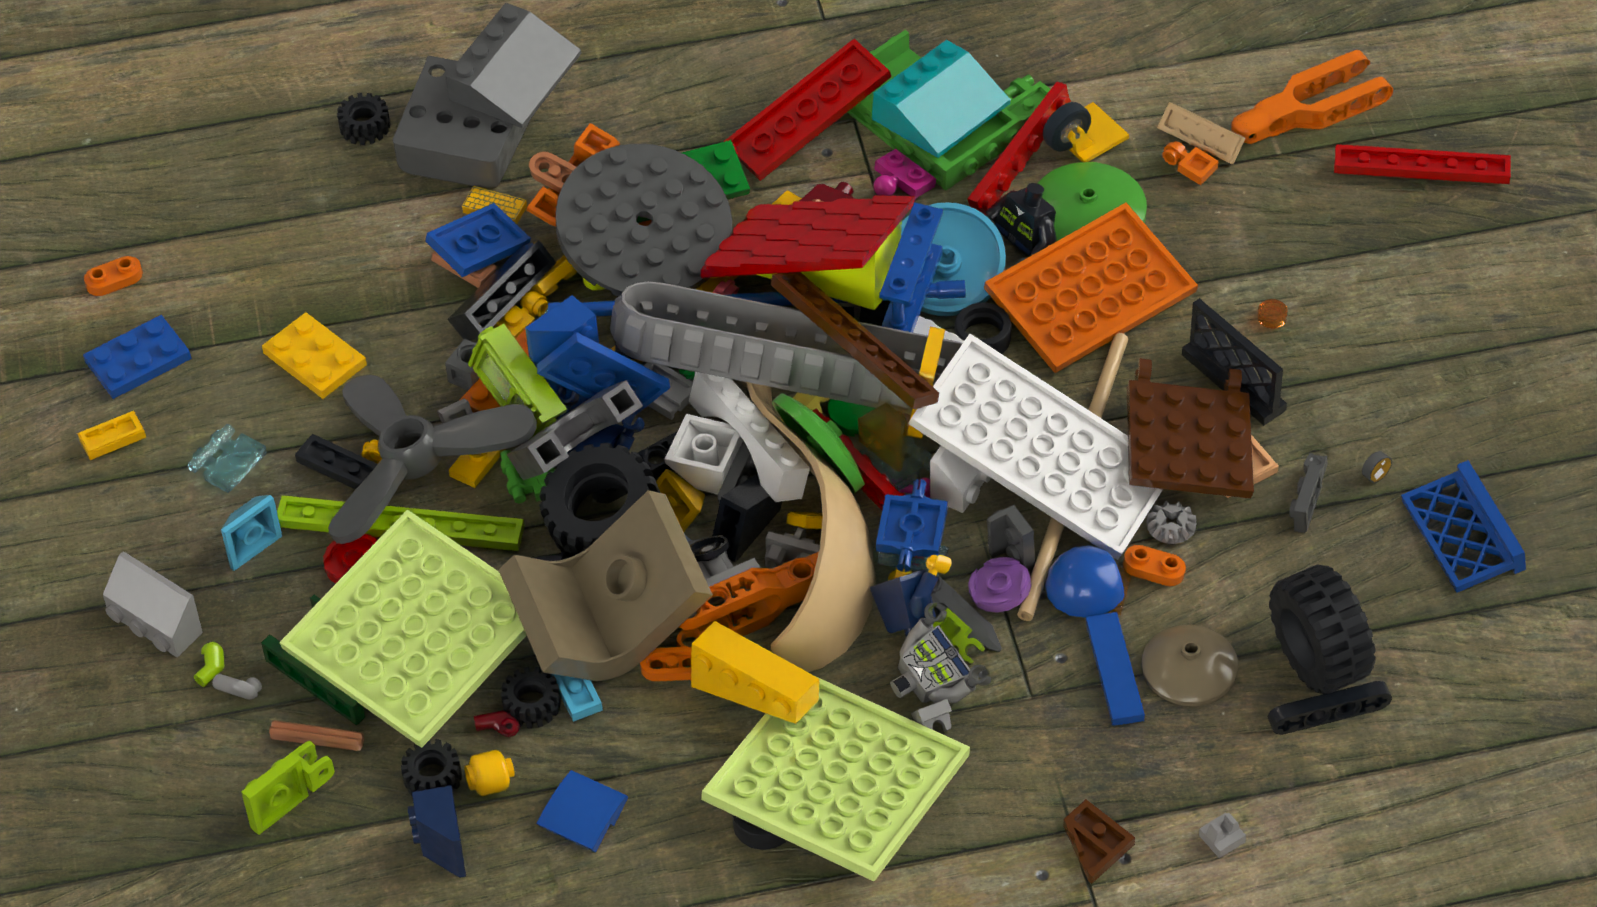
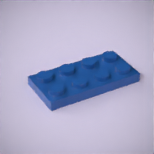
[537,332,670,415]

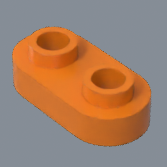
[84,256,143,296]
[1123,545,1186,586]
[640,647,692,681]

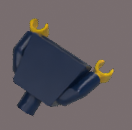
[870,555,951,637]

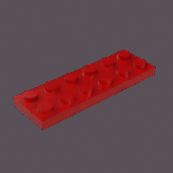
[723,38,892,181]

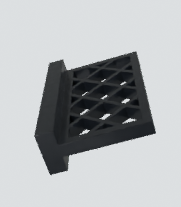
[1181,298,1287,426]

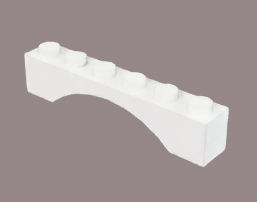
[689,372,810,502]

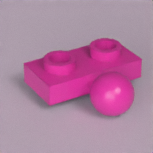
[873,149,936,199]

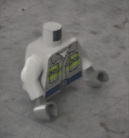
[890,602,991,703]

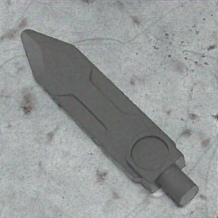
[910,563,1002,652]

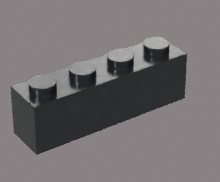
[447,240,557,341]

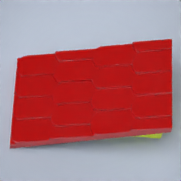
[701,195,915,310]

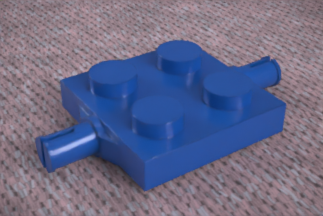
[876,479,948,572]

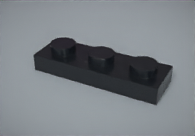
[295,434,378,489]

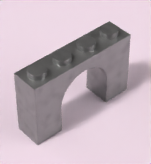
[507,380,643,480]

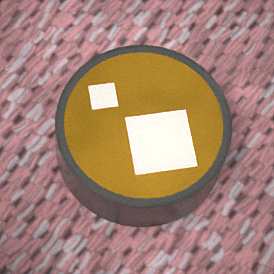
[1362,451,1392,483]

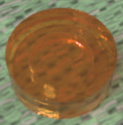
[1257,299,1288,329]

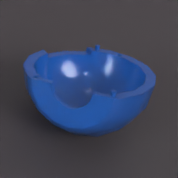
[1045,546,1125,618]

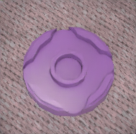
[968,557,1031,613]

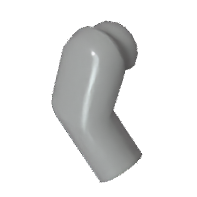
[212,674,262,700]

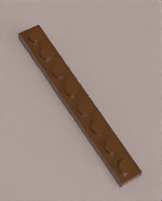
[771,272,940,409]

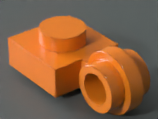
[1162,141,1219,186]

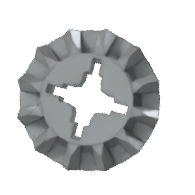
[1147,501,1196,544]

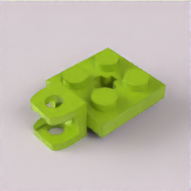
[241,741,335,835]

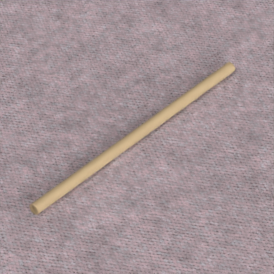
[1017,333,1128,621]

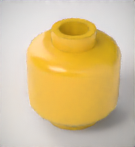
[464,750,515,796]

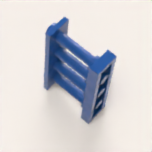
[879,202,943,332]

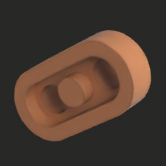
[529,152,576,193]

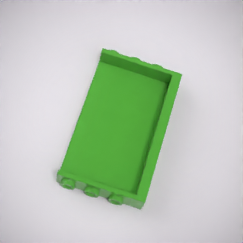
[847,30,1022,190]

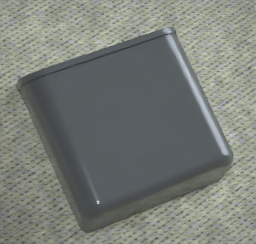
[393,55,534,189]

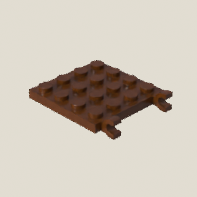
[1127,358,1254,499]

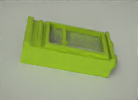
[468,324,567,438]

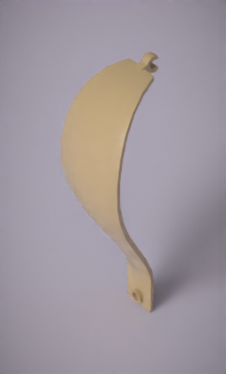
[740,381,876,672]

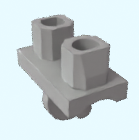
[765,527,820,568]

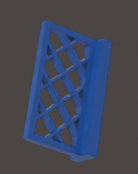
[1401,460,1526,593]

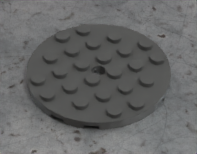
[556,144,732,297]

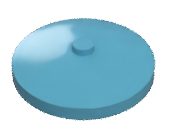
[901,202,1006,316]

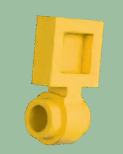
[494,290,549,339]

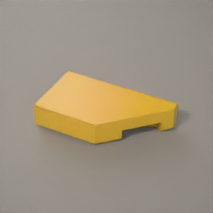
[787,512,823,529]

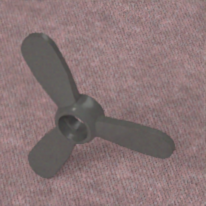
[328,375,537,544]

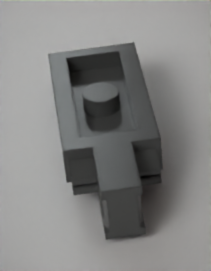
[1289,453,1328,533]

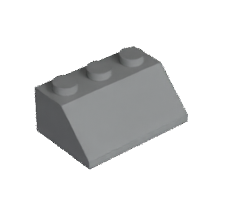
[103,551,203,657]

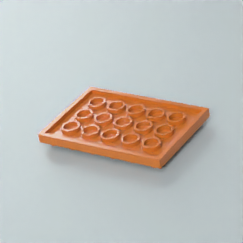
[984,202,1198,373]

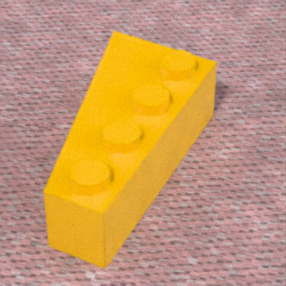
[691,621,820,724]

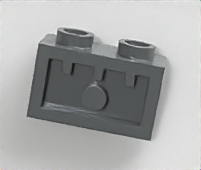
[987,505,1035,571]

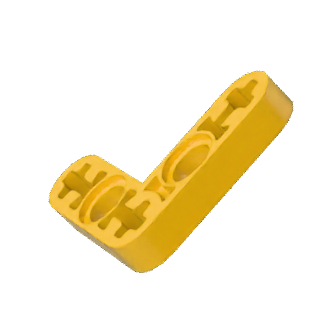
[907,326,945,439]

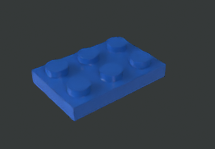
[425,203,531,277]
[83,315,192,399]

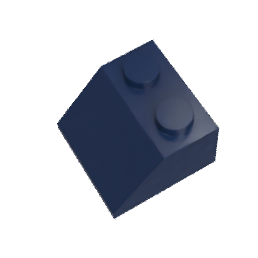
[407,786,466,878]

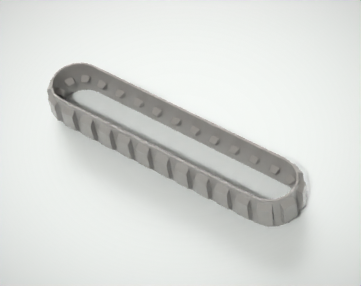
[610,281,963,415]

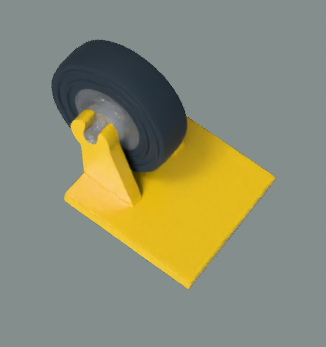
[1043,102,1129,162]

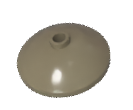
[1141,624,1238,706]

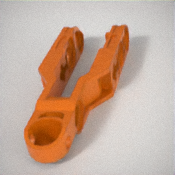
[1231,50,1393,144]
[676,551,819,647]

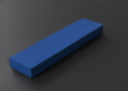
[1085,612,1145,726]

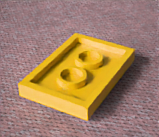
[262,312,367,399]

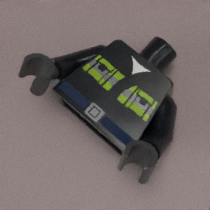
[985,183,1057,264]

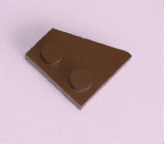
[1063,799,1135,884]

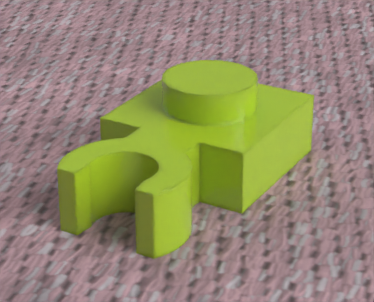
[933,608,985,664]

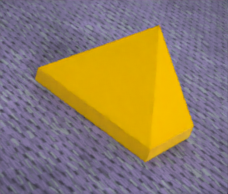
[656,469,705,533]

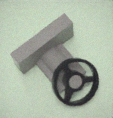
[690,536,760,605]

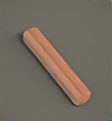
[269,720,364,751]

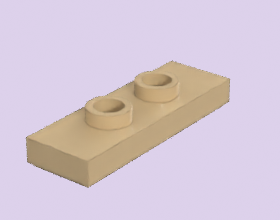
[1157,102,1246,164]

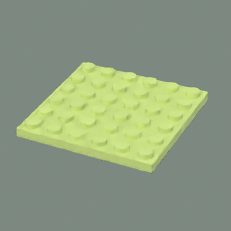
[279,510,527,748]
[701,676,970,881]

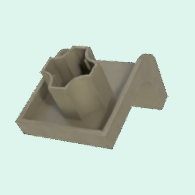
[499,490,713,681]

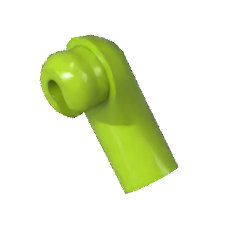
[193,642,225,687]

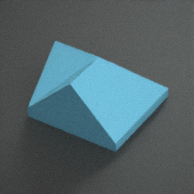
[221,495,282,571]

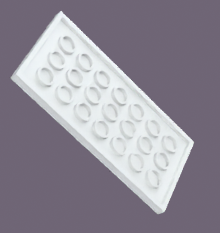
[908,334,1163,560]

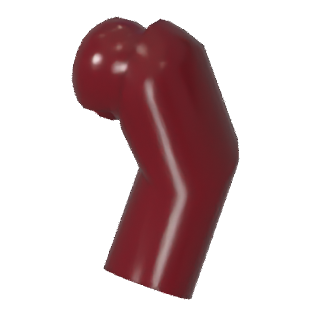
[474,710,519,737]

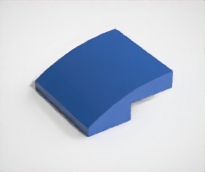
[536,770,628,852]

